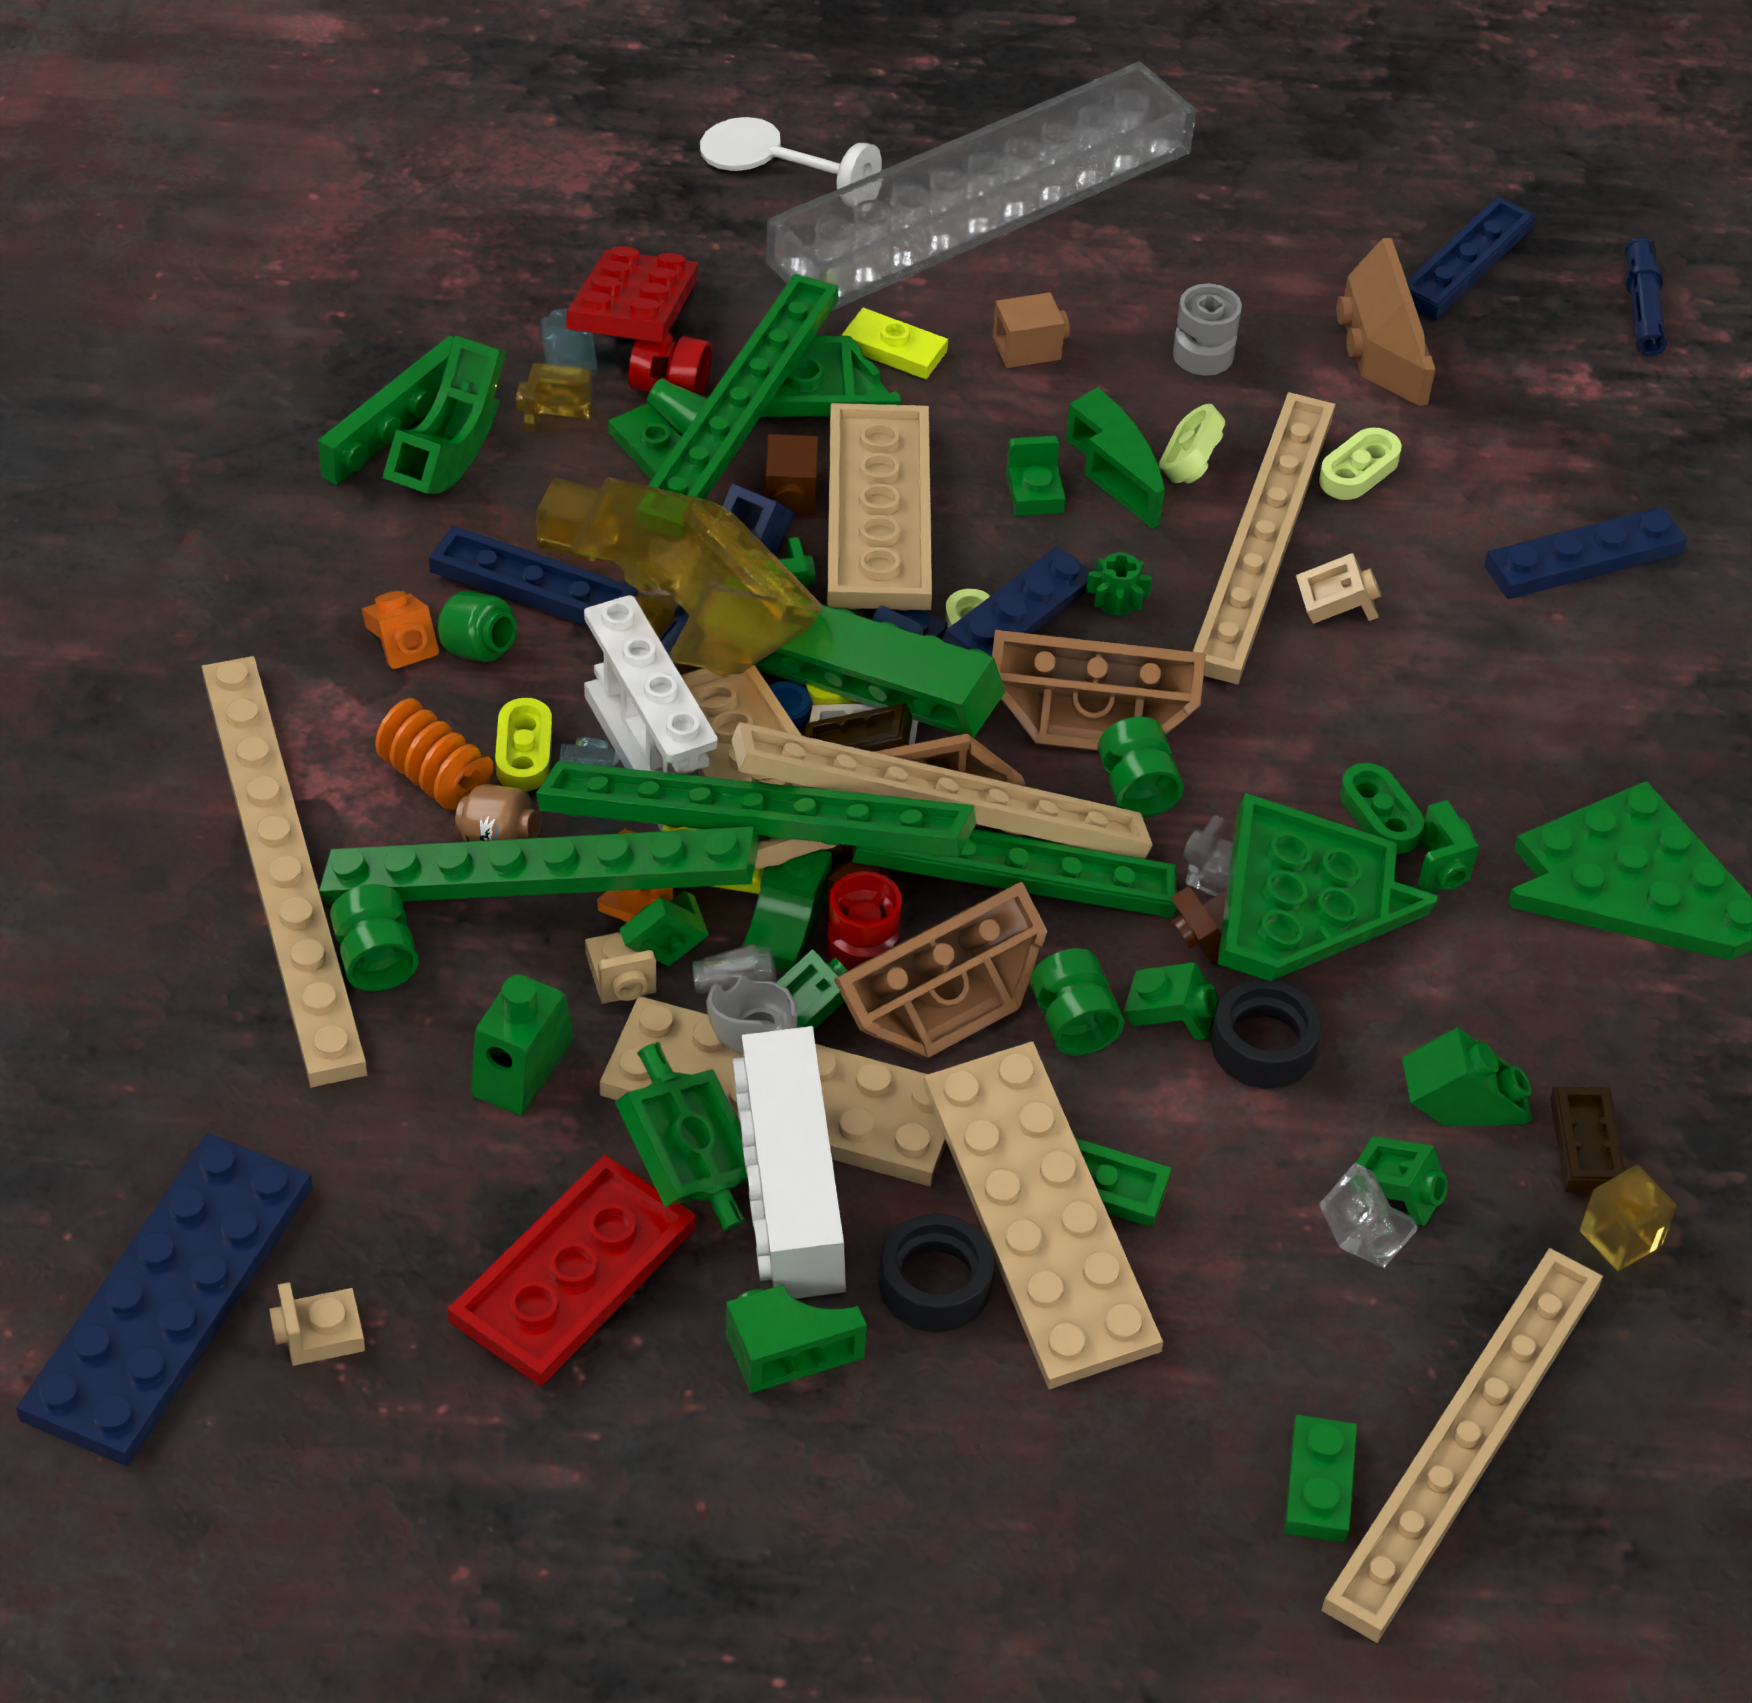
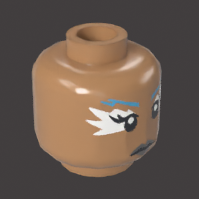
[455,784,541,842]

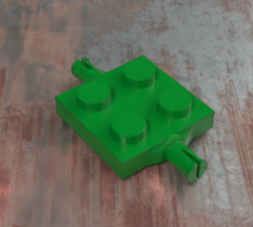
[615,1042,748,1232]

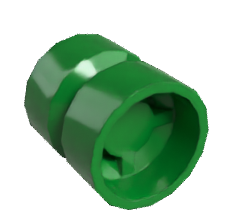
[1097,716,1184,818]
[330,884,419,992]
[1030,948,1124,1056]

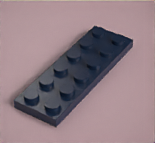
[16,1133,313,1467]

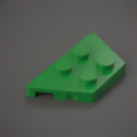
[761,336,901,417]

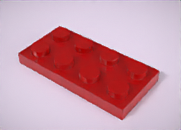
[566,246,698,343]
[447,1154,696,1387]

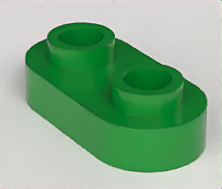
[1340,763,1424,854]

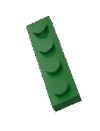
[318,335,454,485]

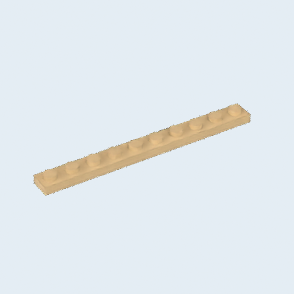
[202,656,367,1088]

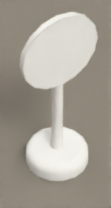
[700,117,882,208]

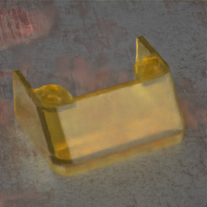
[570,477,822,677]

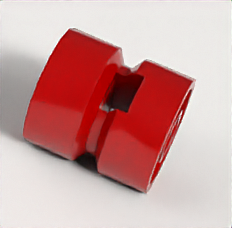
[628,333,712,396]
[827,871,902,971]

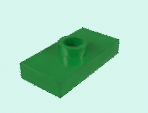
[608,403,681,480]

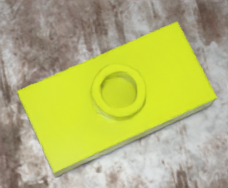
[841,308,948,380]

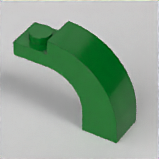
[382,336,507,494]

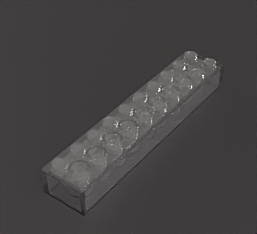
[766,61,1196,311]

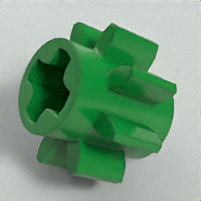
[1086,553,1152,616]

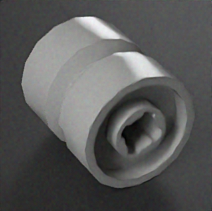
[1172,283,1242,376]

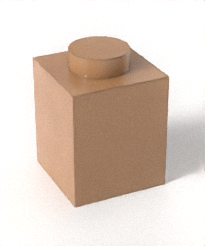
[992,292,1070,368]

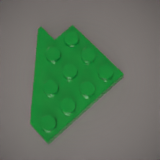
[1508,781,1752,960]
[1218,793,1438,981]

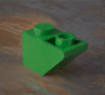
[1402,1027,1533,1127]

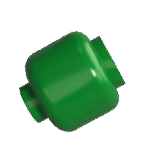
[438,591,517,663]

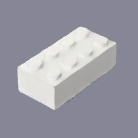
[732,1026,846,1299]

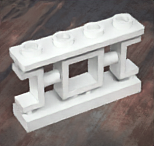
[584,595,718,831]

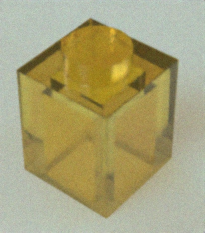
[536,477,618,562]
[1580,1164,1677,1271]

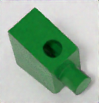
[471,974,574,1117]

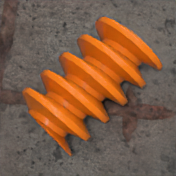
[375,698,493,810]

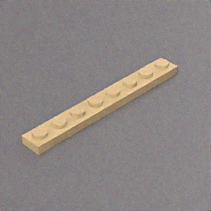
[1193,392,1335,685]
[731,722,1153,859]
[1321,1248,1603,1643]

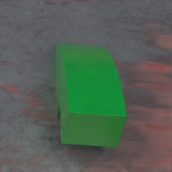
[1065,387,1165,529]

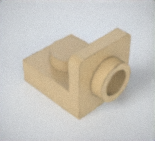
[1296,553,1381,624]
[585,932,656,1004]
[269,1282,365,1366]

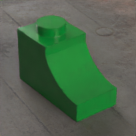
[741,849,832,973]
[725,1284,867,1394]

